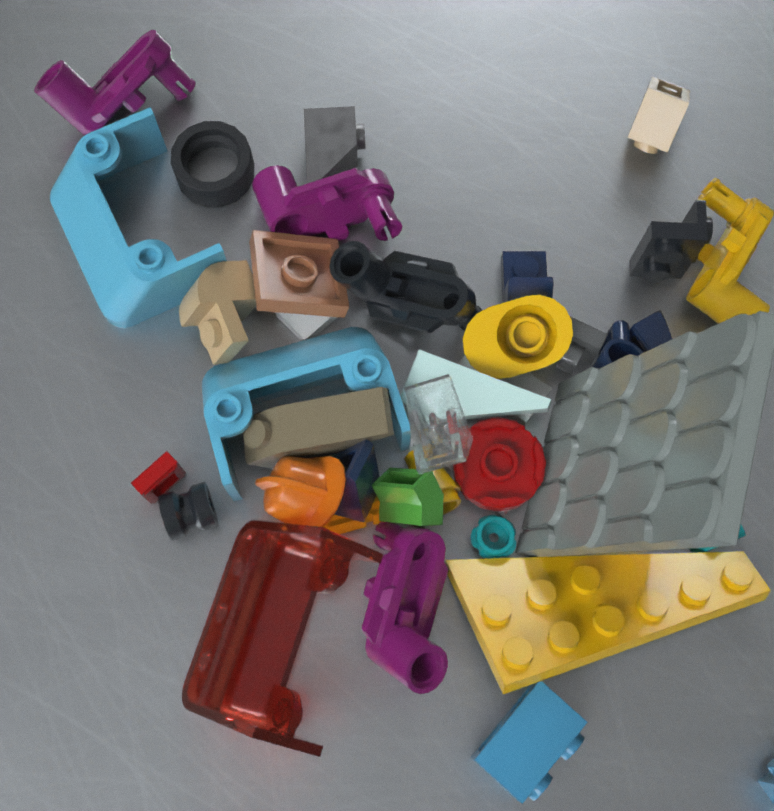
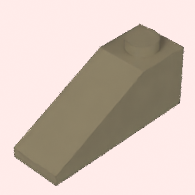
[243,387,394,469]

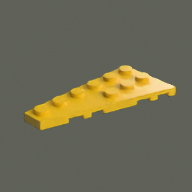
[445,551,771,695]

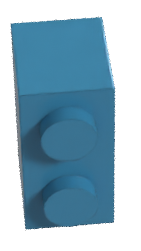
[470,681,588,804]

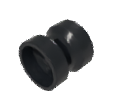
[158,481,218,541]

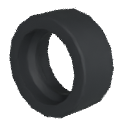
[170,121,255,207]

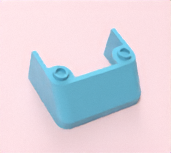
[50,107,227,328]
[202,327,411,501]

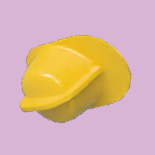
[463,295,573,379]

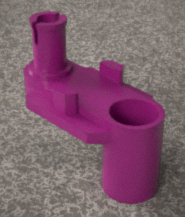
[34,30,196,136]
[252,165,403,241]
[361,521,448,694]

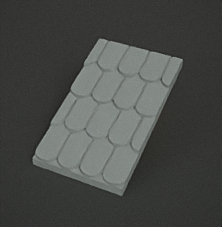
[515,311,774,557]

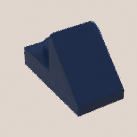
[501,251,554,303]

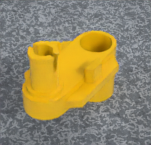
[686,178,774,324]

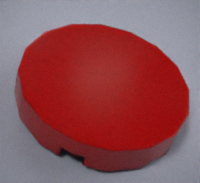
[451,417,546,512]

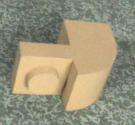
[179,260,256,365]

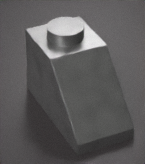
[304,106,365,183]

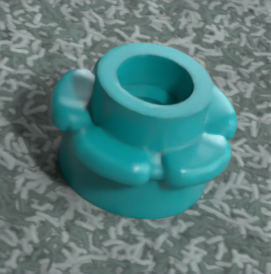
[470,514,517,559]

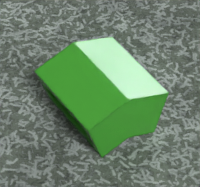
[371,467,444,526]

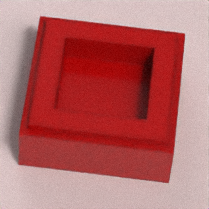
[131,451,186,504]

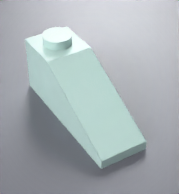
[400,350,551,425]

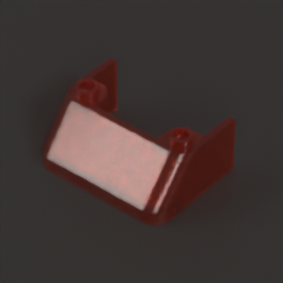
[182,520,383,757]

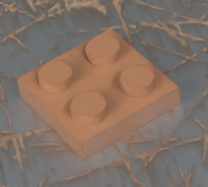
[249,230,350,318]

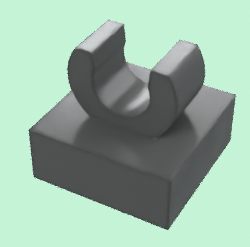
[555,316,608,374]

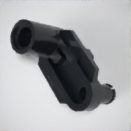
[329,241,482,334]

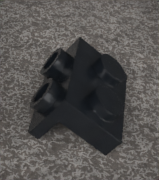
[629,200,713,282]

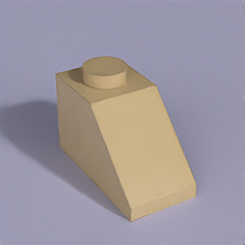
[628,77,690,154]

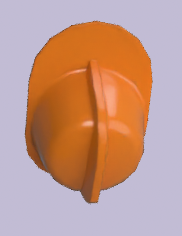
[255,456,346,532]

